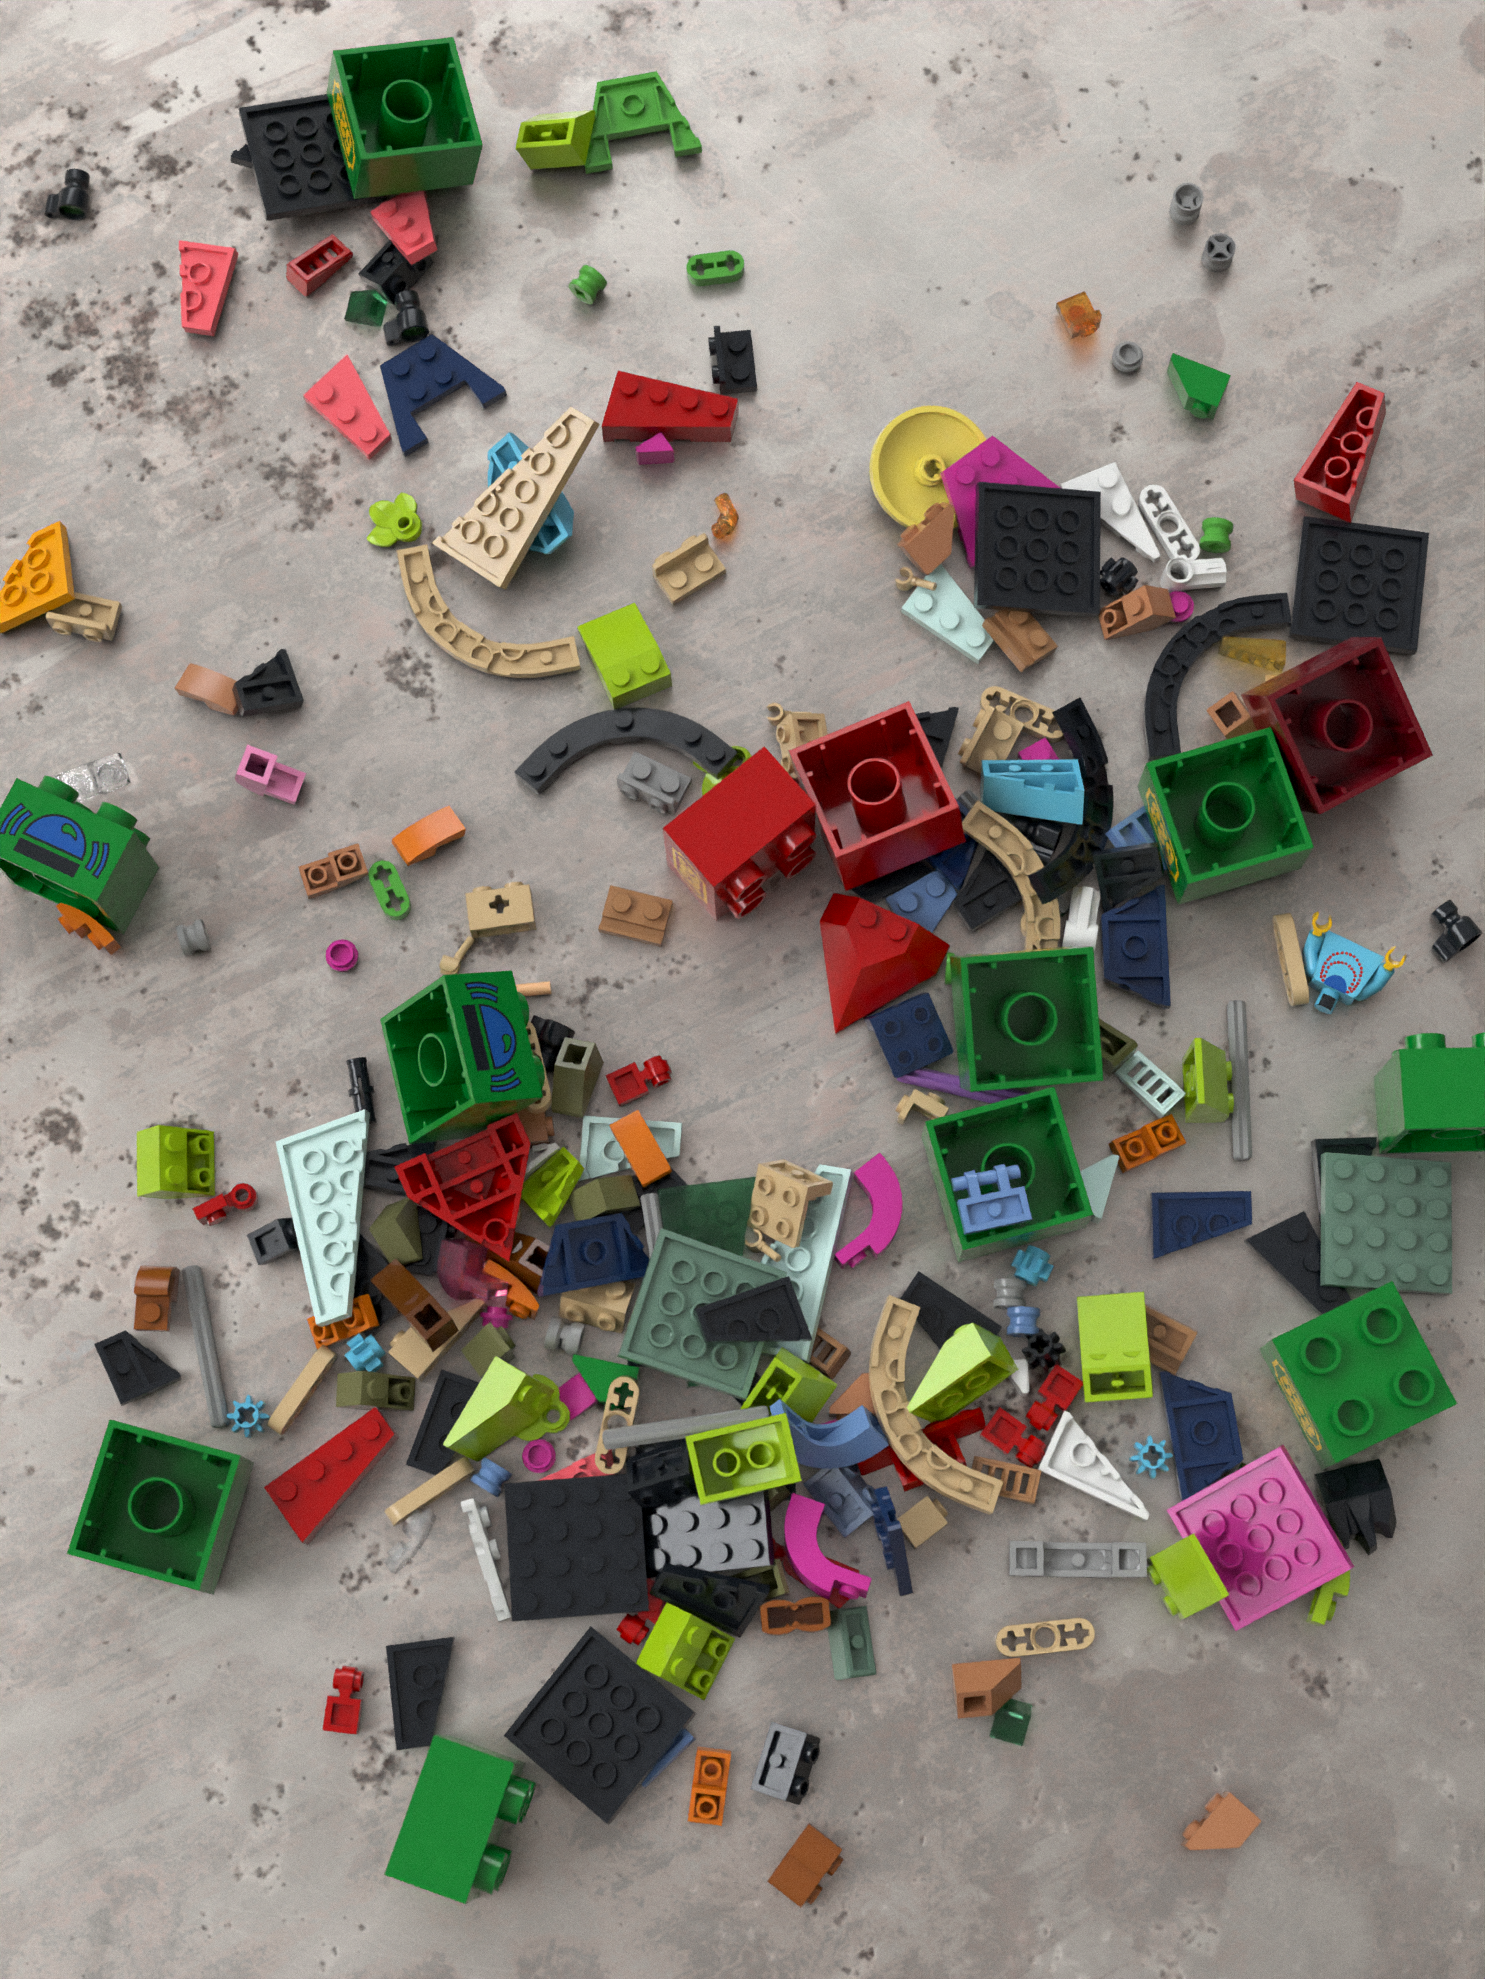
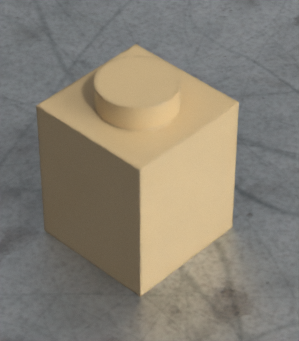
[897,1496,948,1550]

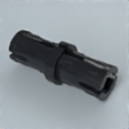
[346,1057,377,1124]

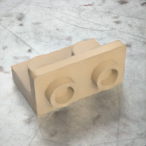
[652,533,726,606]
[958,705,1025,774]
[776,713,828,781]

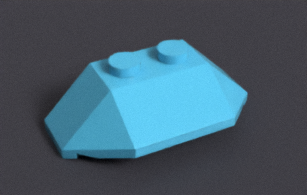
[488,432,574,554]

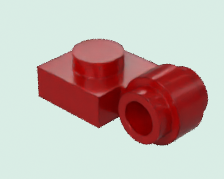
[605,1055,672,1107]
[192,1183,258,1226]
[1025,1365,1083,1432]
[980,1407,1047,1468]
[616,1578,666,1646]
[322,1665,364,1735]

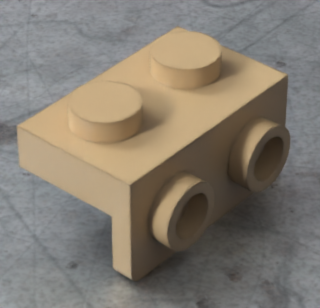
[46,592,122,642]
[559,1281,635,1333]

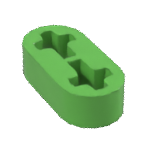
[686,250,744,286]
[368,860,411,921]

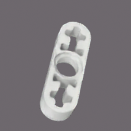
[1138,485,1200,560]

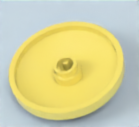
[869,406,986,529]

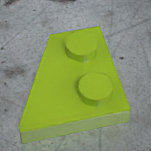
[521,1146,585,1228]

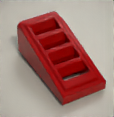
[286,234,353,297]

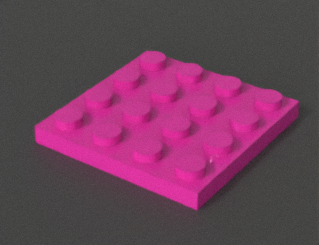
[1167,1444,1355,1631]

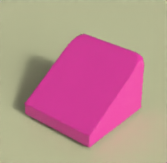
[635,433,675,465]
[558,1373,599,1421]

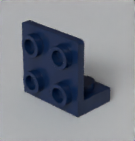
[864,992,954,1078]

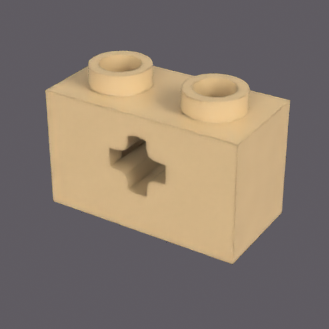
[465,882,537,939]

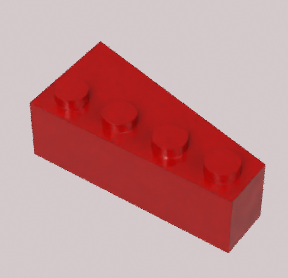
[1294,382,1386,523]

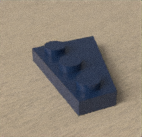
[1150,1191,1252,1259]

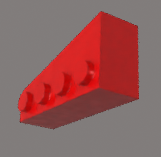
[601,370,739,442]
[264,1407,399,1545]

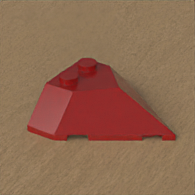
[820,893,950,1034]
[395,1113,531,1262]

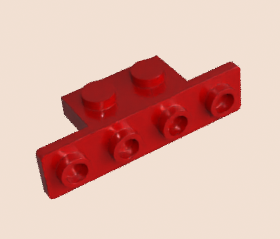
[857,1407,986,1492]

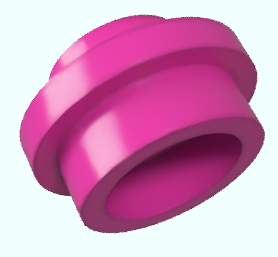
[1169,591,1194,623]
[326,939,358,972]
[479,1306,513,1328]
[522,1439,556,1473]

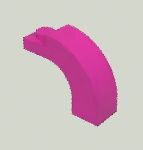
[834,1152,902,1269]
[784,1493,872,1600]

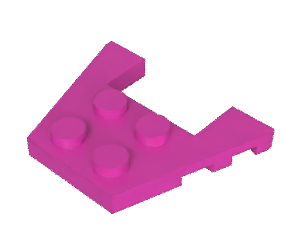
[940,436,1060,568]

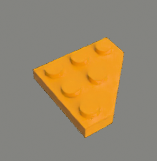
[0,521,75,634]

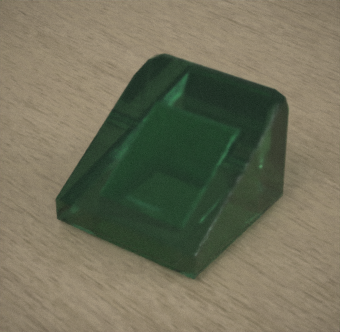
[344,289,387,327]
[989,1698,1032,1746]

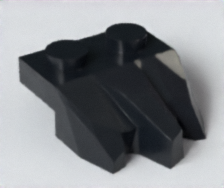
[1314,1459,1397,1556]

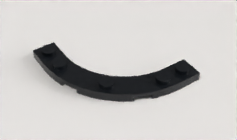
[1143,592,1291,761]
[1028,697,1114,905]
[514,708,739,795]

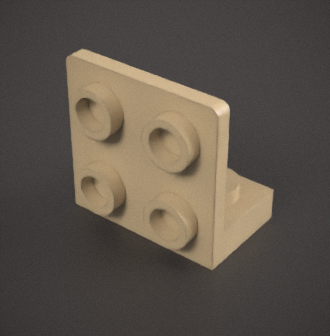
[746,1159,833,1248]

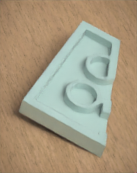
[901,564,995,664]
[578,1116,682,1182]

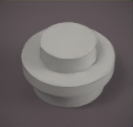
[1112,341,1143,372]

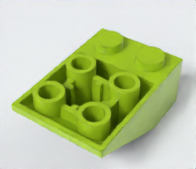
[1077,1291,1153,1402]

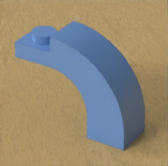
[769,1399,889,1469]

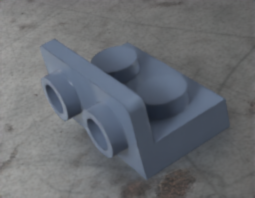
[803,1464,876,1538]

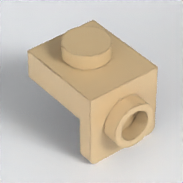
[895,1089,949,1125]

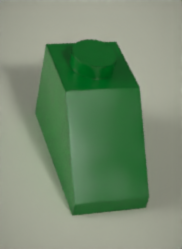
[1167,353,1231,420]
[572,1354,641,1411]

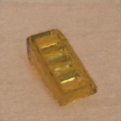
[1218,637,1286,673]

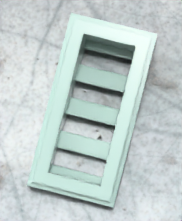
[1114,1051,1186,1119]

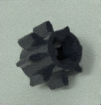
[1100,557,1139,596]
[1022,1328,1066,1373]

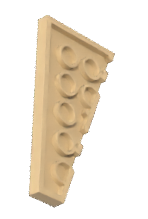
[432,407,600,590]

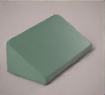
[827,1606,877,1680]

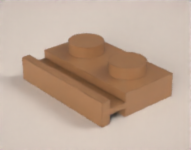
[982,610,1058,673]
[598,885,673,947]
[1145,1304,1198,1375]

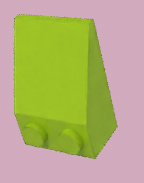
[577,602,672,709]
[1182,1038,1234,1123]
[907,1322,1019,1423]
[443,1356,555,1462]
[685,1413,802,1505]
[1147,1533,1229,1620]

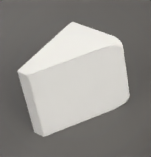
[1008,1359,1029,1397]

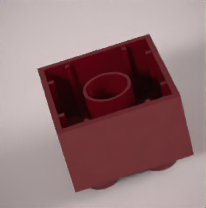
[1241,637,1433,814]

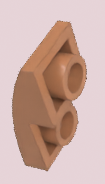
[175,663,239,716]
[298,843,368,899]

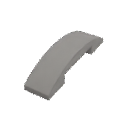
[1010,1541,1147,1578]

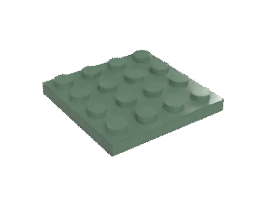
[1320,1152,1452,1295]
[617,1228,787,1401]

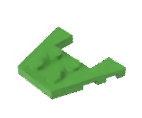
[585,71,702,174]

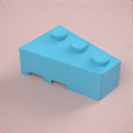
[980,759,1084,825]

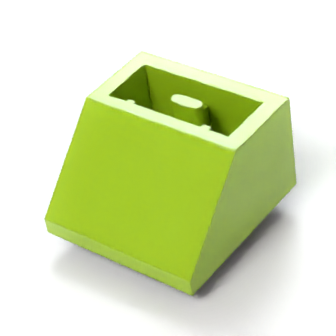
[515,110,596,169]
[137,1125,215,1199]
[740,1347,838,1423]
[636,1602,735,1700]

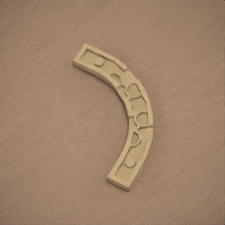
[396,544,581,678]
[962,800,1060,950]
[869,1295,1003,1515]

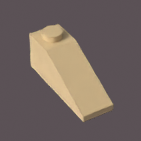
[388,1298,487,1382]

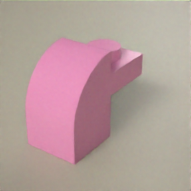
[235,744,306,805]

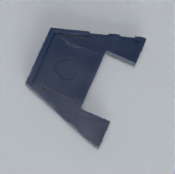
[380,334,507,457]

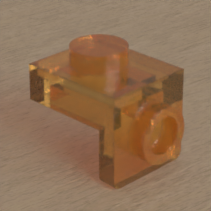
[1056,291,1102,339]

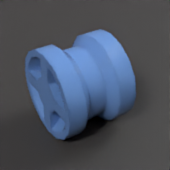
[1006,1306,1040,1338]
[470,1457,512,1498]

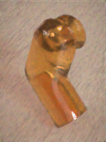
[711,493,739,539]

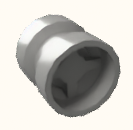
[1169,183,1204,225]
[544,1316,585,1356]

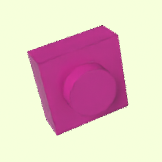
[1017,737,1059,760]

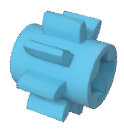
[1011,1245,1054,1286]
[344,1333,386,1372]
[227,1395,271,1439]
[1129,1435,1173,1479]

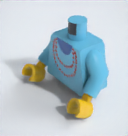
[1302,911,1407,1014]

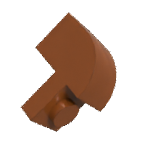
[134,1265,180,1332]

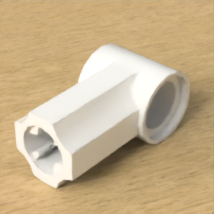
[1160,557,1227,593]
[1061,886,1100,950]

